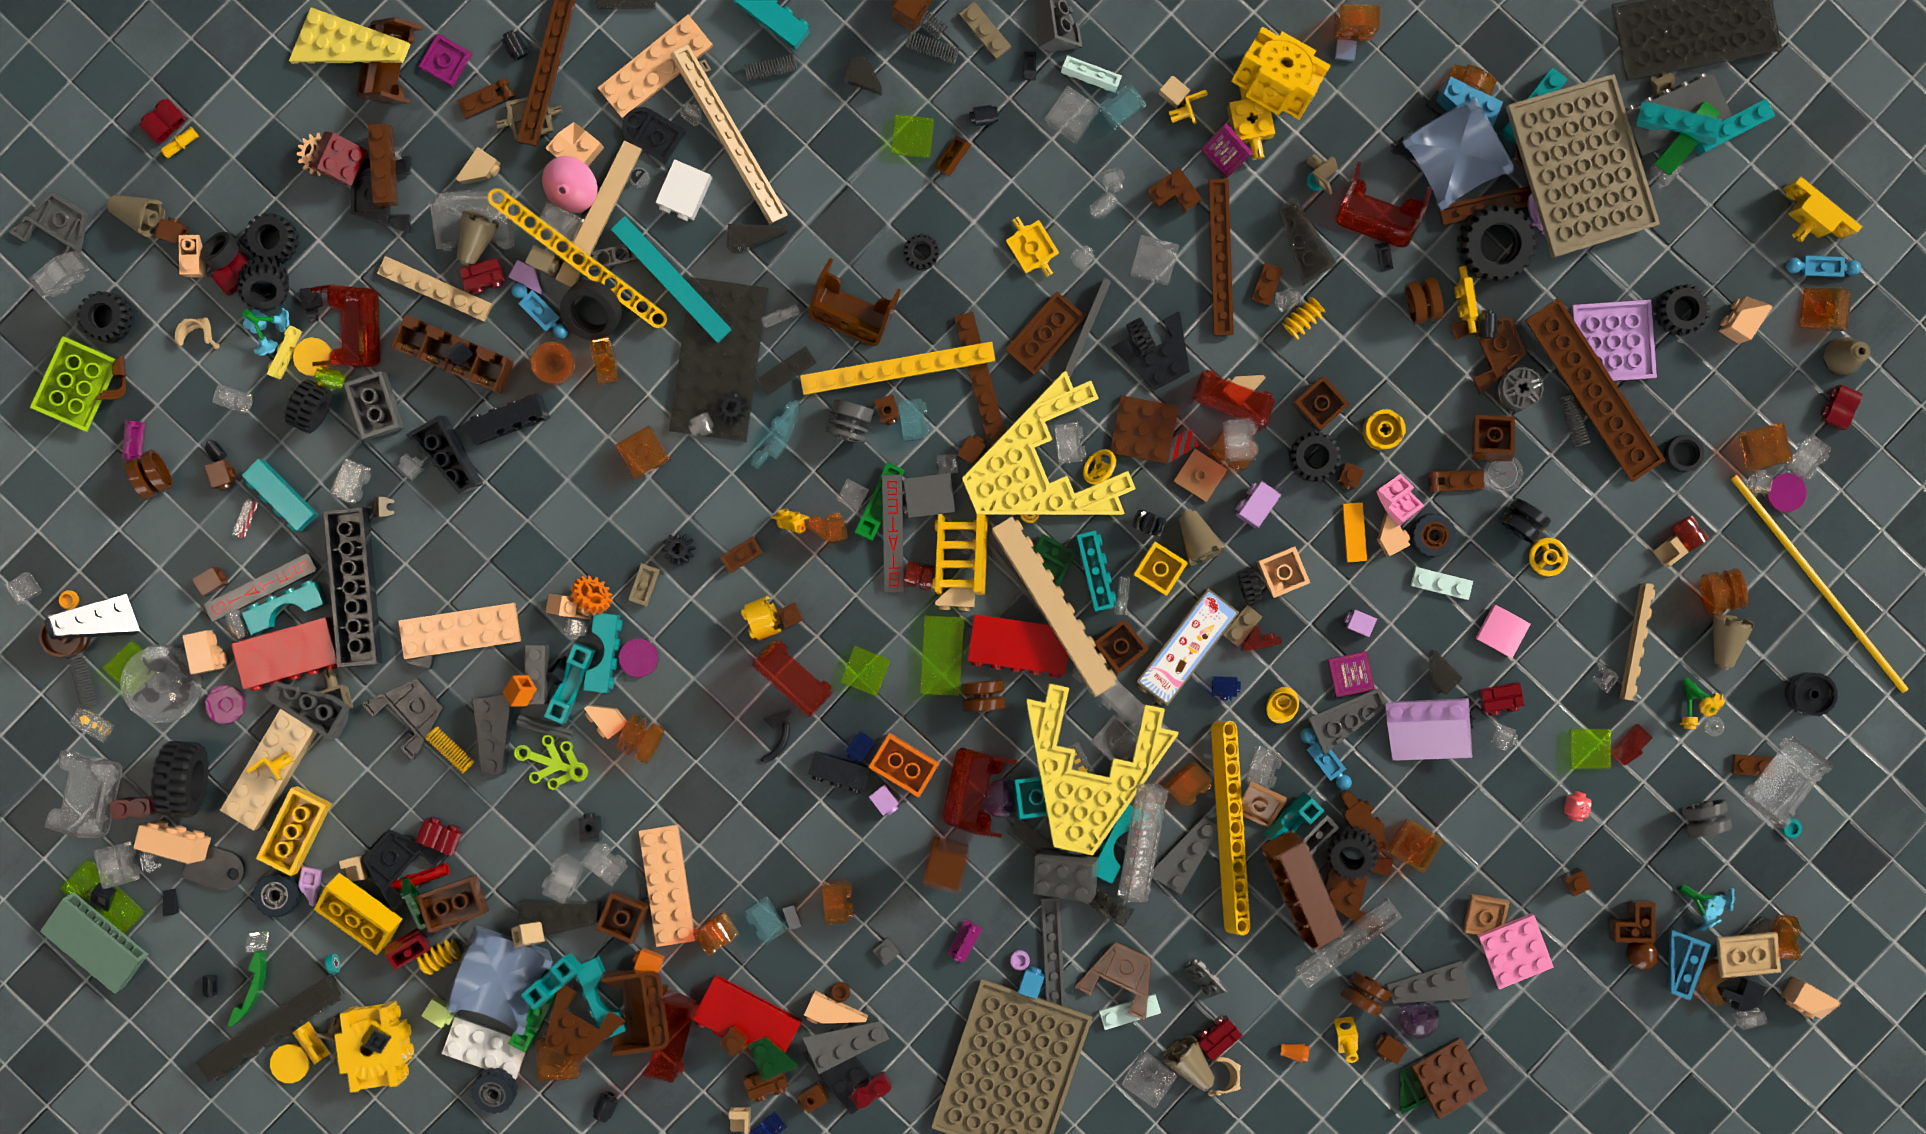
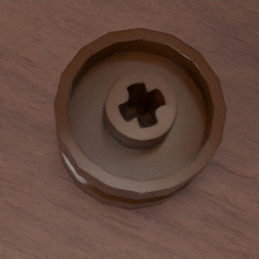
[1404,277,1444,325]
[125,450,173,500]
[38,621,91,657]
[961,680,1006,712]
[1341,970,1392,1017]

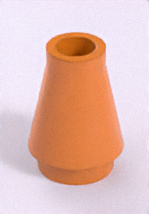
[1281,1044,1310,1063]

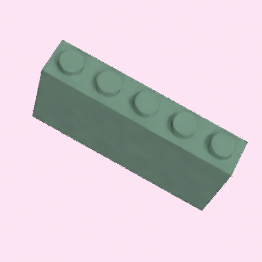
[40,892,149,994]

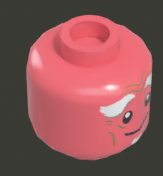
[1564,791,1591,821]

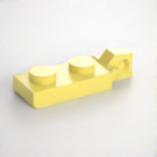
[267,325,302,380]

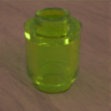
[314,366,345,390]

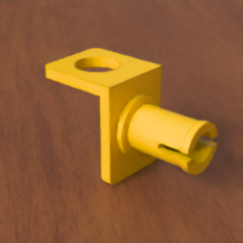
[1169,90,1208,125]
[246,750,294,780]
[1334,1017,1359,1063]

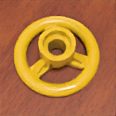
[1083,449,1116,484]
[1529,538,1568,577]

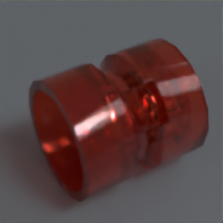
[1671,515,1709,552]
[904,561,935,591]

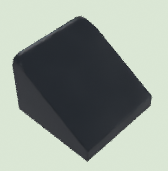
[445,341,473,366]
[205,440,227,462]
[90,883,117,912]
[203,975,218,998]
[361,1024,391,1054]

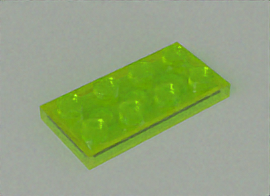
[920,615,964,696]
[60,859,145,934]

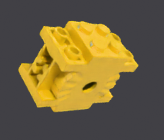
[1231,27,1331,120]
[335,1001,414,1093]

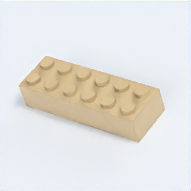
[220,709,318,831]

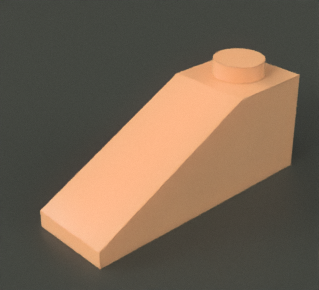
[804,991,868,1024]

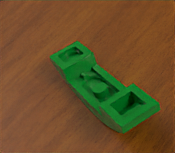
[1654,101,1720,176]
[855,462,905,541]
[227,949,266,1027]
[508,973,557,1053]

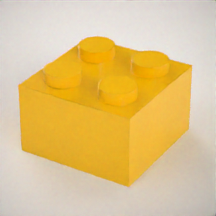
[1132,542,1188,596]

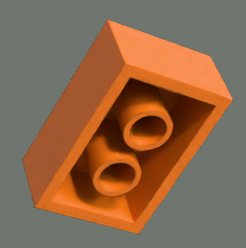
[869,732,940,798]

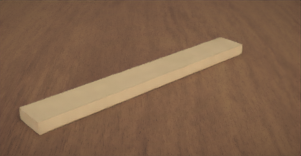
[555,141,642,287]

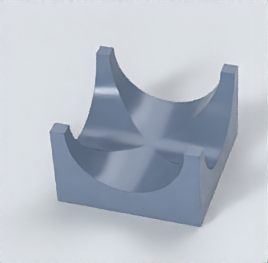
[1403,96,1513,211]
[445,925,553,1035]

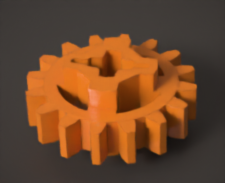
[570,575,613,615]

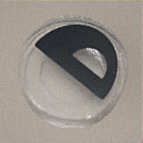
[629,167,650,188]

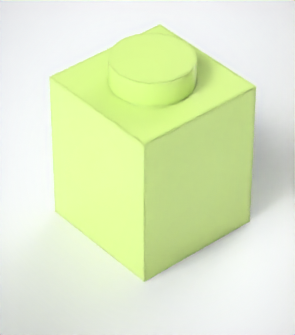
[422,996,455,1028]

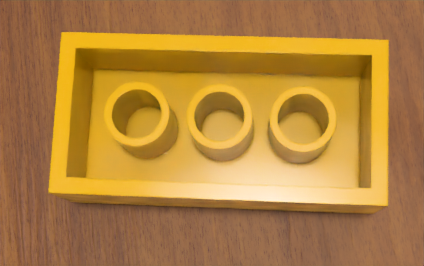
[256,786,332,876]
[314,873,402,955]

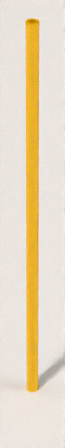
[1730,474,1909,693]

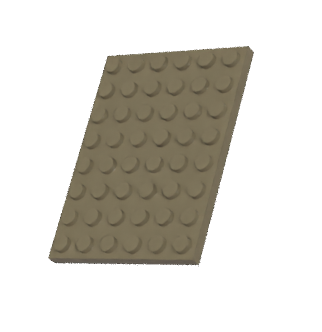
[1506,74,1660,258]
[931,978,1093,1134]

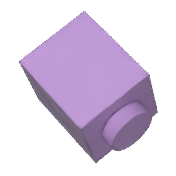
[1344,610,1377,637]
[869,784,899,815]

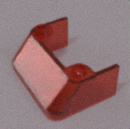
[1336,162,1432,248]
[310,285,380,368]
[1188,369,1275,431]
[751,640,835,717]
[943,748,1018,838]
[642,990,699,1083]

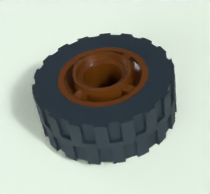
[1410,514,1456,557]

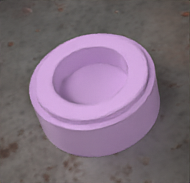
[1010,950,1030,970]

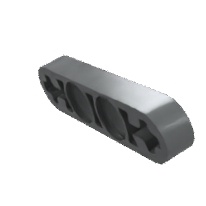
[589,244,639,272]

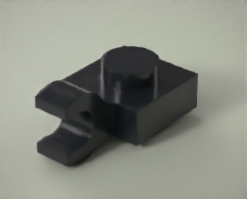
[299,286,323,322]

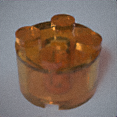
[692,911,739,956]

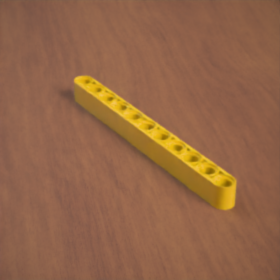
[488,189,667,328]
[1211,721,1250,935]

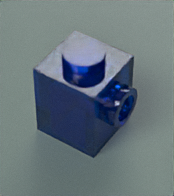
[1211,676,1241,700]
[846,731,876,762]

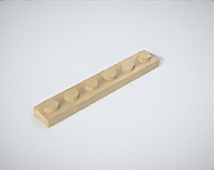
[377,256,493,322]
[1619,583,1655,700]

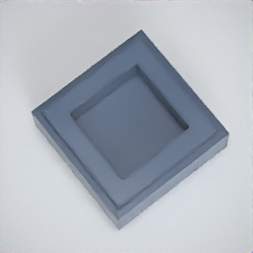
[1334,39,1357,62]

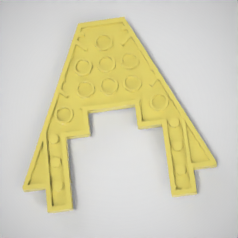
[962,371,1136,515]
[1026,684,1178,855]

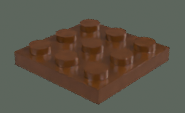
[1110,395,1179,464]
[1410,1037,1488,1119]

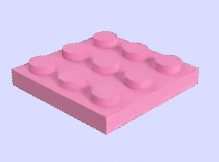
[1478,913,1554,989]

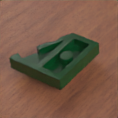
[1033,534,1077,586]
[400,877,427,930]
[748,1036,798,1081]
[1399,1061,1428,1114]

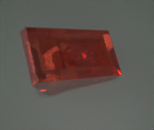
[1241,624,1282,651]
[1610,724,1653,766]

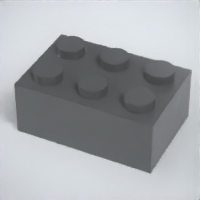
[344,371,405,441]
[1033,849,1098,903]

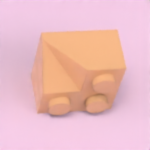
[546,122,604,166]
[1719,296,1772,344]
[1256,547,1310,598]
[183,630,227,674]
[1781,977,1840,1019]

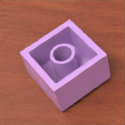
[1235,481,1281,528]

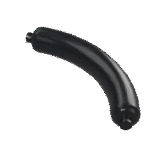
[761,721,790,763]

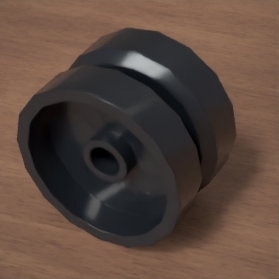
[1499,498,1551,545]
[1785,672,1838,716]

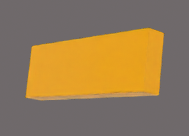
[1342,502,1367,562]

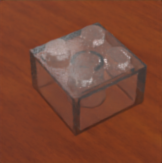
[1045,86,1100,144]
[531,202,584,252]
[1130,235,1179,286]
[28,251,90,298]
[1223,418,1257,463]
[94,841,140,889]
[542,854,587,904]
[1121,1049,1178,1108]

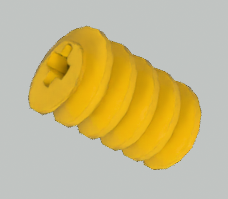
[1282,297,1325,340]
[416,939,462,976]

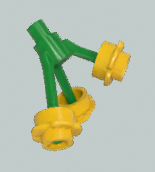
[1680,678,1725,729]

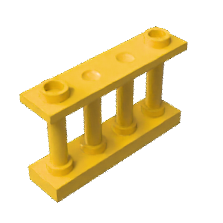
[932,514,988,595]

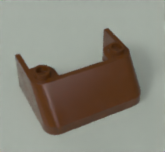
[357,17,423,105]
[808,258,901,346]

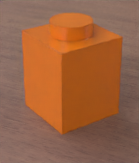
[503,675,537,706]
[633,948,665,973]

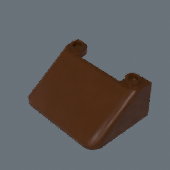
[601,970,669,1056]

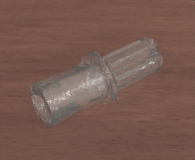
[761,303,801,328]
[1114,576,1130,615]

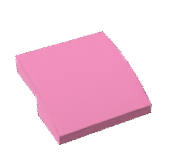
[1377,474,1424,526]
[1475,604,1530,658]

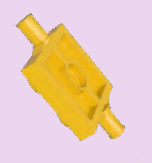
[1006,217,1059,277]
[1454,266,1478,333]

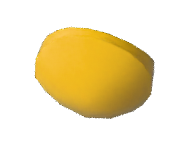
[1266,687,1299,723]

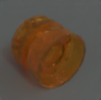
[531,342,575,385]
[1700,568,1748,614]
[616,713,665,765]

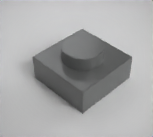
[873,937,900,966]

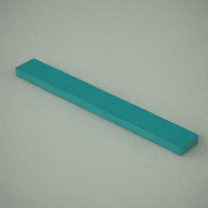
[611,216,732,343]

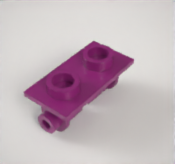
[121,420,145,460]
[947,919,983,963]

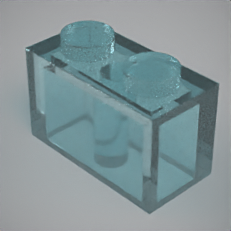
[1100,85,1146,130]
[898,398,930,442]
[745,896,788,944]

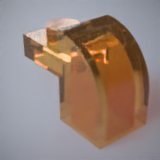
[1448,64,1497,96]
[589,336,619,385]
[1773,915,1802,961]
[1695,958,1729,1007]

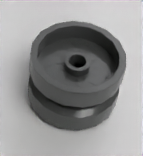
[1682,799,1732,837]

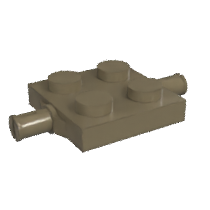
[496,96,563,141]

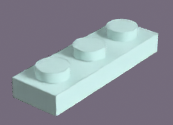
[1061,55,1122,93]
[1410,567,1473,600]
[1099,993,1161,1030]

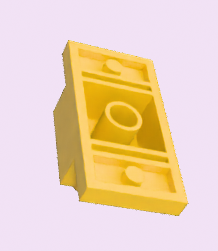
[1782,177,1862,242]

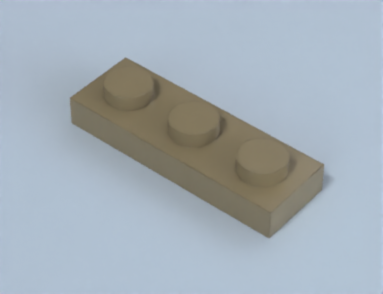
[959,1,1011,60]

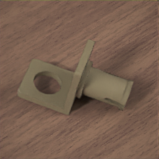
[1307,154,1338,195]
[319,669,353,709]
[316,1016,341,1063]

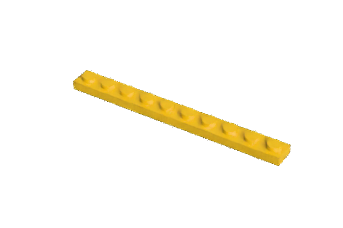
[800,342,996,395]

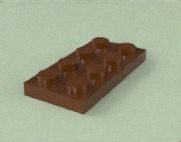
[1005,291,1086,376]

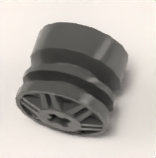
[1495,367,1544,411]
[826,399,874,443]

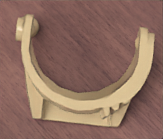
[175,317,220,349]
[1208,1057,1241,1097]

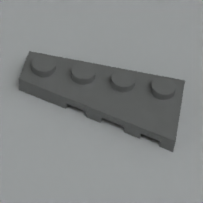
[1307,688,1386,755]
[1147,817,1218,895]
[1386,960,1474,1004]
[802,1021,889,1074]

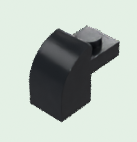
[1716,978,1767,1012]

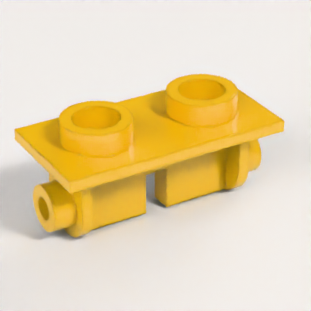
[770,509,809,534]
[292,1021,331,1065]

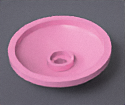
[542,156,597,213]

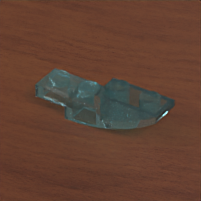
[751,400,800,470]

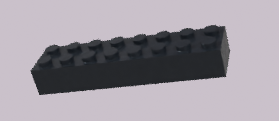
[323,507,383,667]

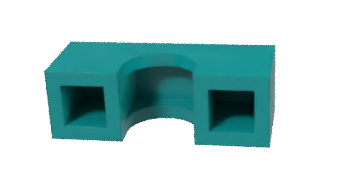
[1263,792,1325,841]
[521,953,583,1010]

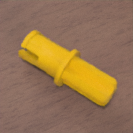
[161,127,199,158]

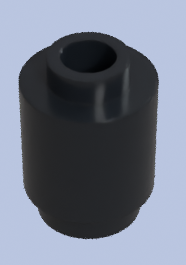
[501,30,528,61]
[969,105,998,127]
[1478,310,1498,339]
[593,1091,619,1122]

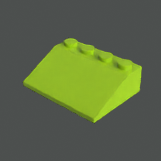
[30,336,116,432]

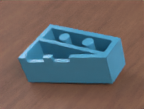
[1436,77,1503,127]
[1668,929,1710,1000]

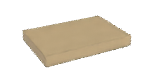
[1716,932,1781,978]

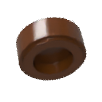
[831,981,850,1002]

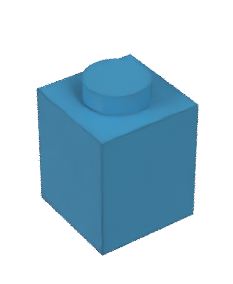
[1018,966,1044,999]

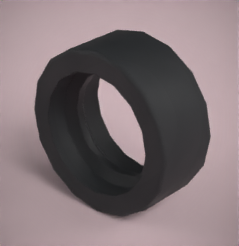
[200,231,240,269]
[1664,435,1705,472]

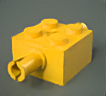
[1227,86,1275,160]

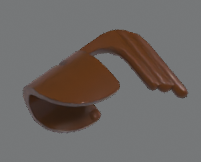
[95,356,126,400]

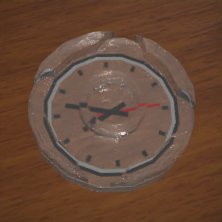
[1483,457,1523,493]

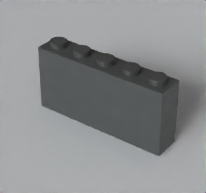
[1625,73,1732,158]

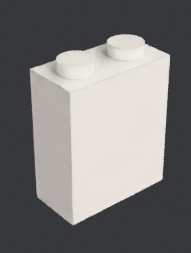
[656,159,712,221]

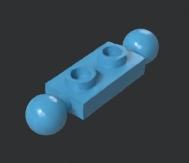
[1786,256,1861,278]
[511,283,568,339]
[1300,728,1352,790]

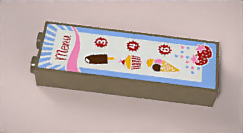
[1136,588,1240,706]

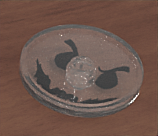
[120,645,203,723]

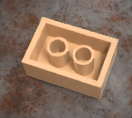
[134,820,211,864]

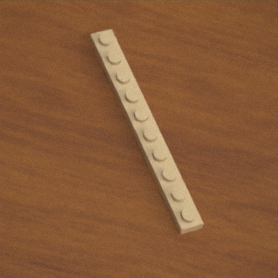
[670,45,788,225]

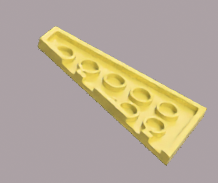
[289,7,411,64]

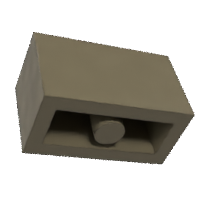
[525,245,562,278]

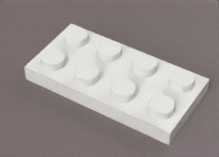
[442,1016,526,1080]

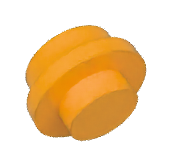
[59,590,79,610]

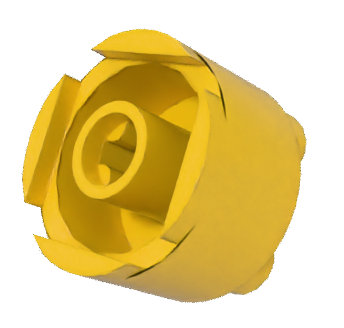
[1362,409,1406,450]
[741,596,782,641]

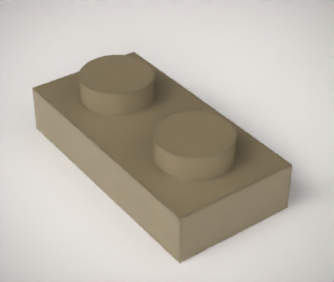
[628,563,660,606]
[1223,605,1262,647]

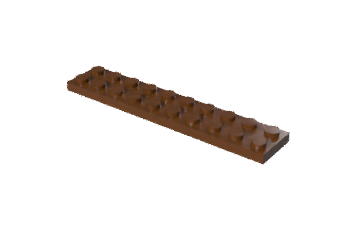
[1524,298,1665,482]

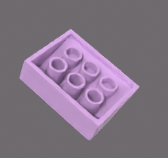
[1386,698,1472,760]

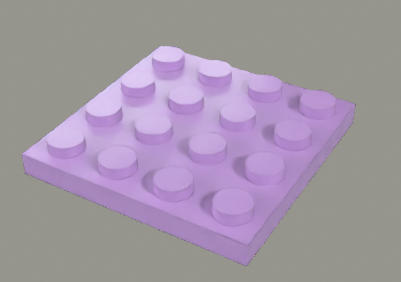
[1571,300,1657,381]

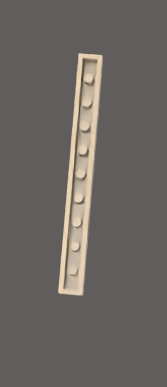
[992,517,1117,698]

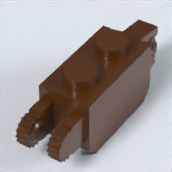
[1340,790,1389,853]

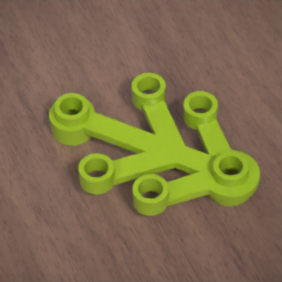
[514,735,588,790]

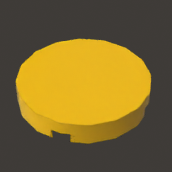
[293,337,333,377]
[270,1043,310,1083]

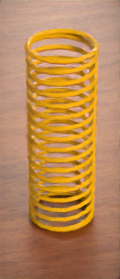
[425,726,474,774]

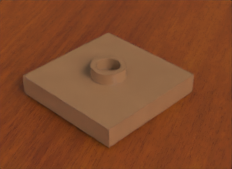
[1173,449,1228,502]
[1242,781,1287,828]
[1462,894,1510,935]

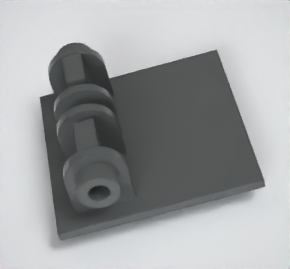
[1184,958,1226,997]

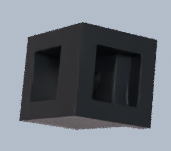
[579,813,602,843]

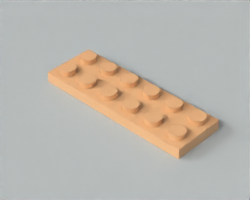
[598,15,713,119]
[398,603,521,659]
[639,824,696,947]

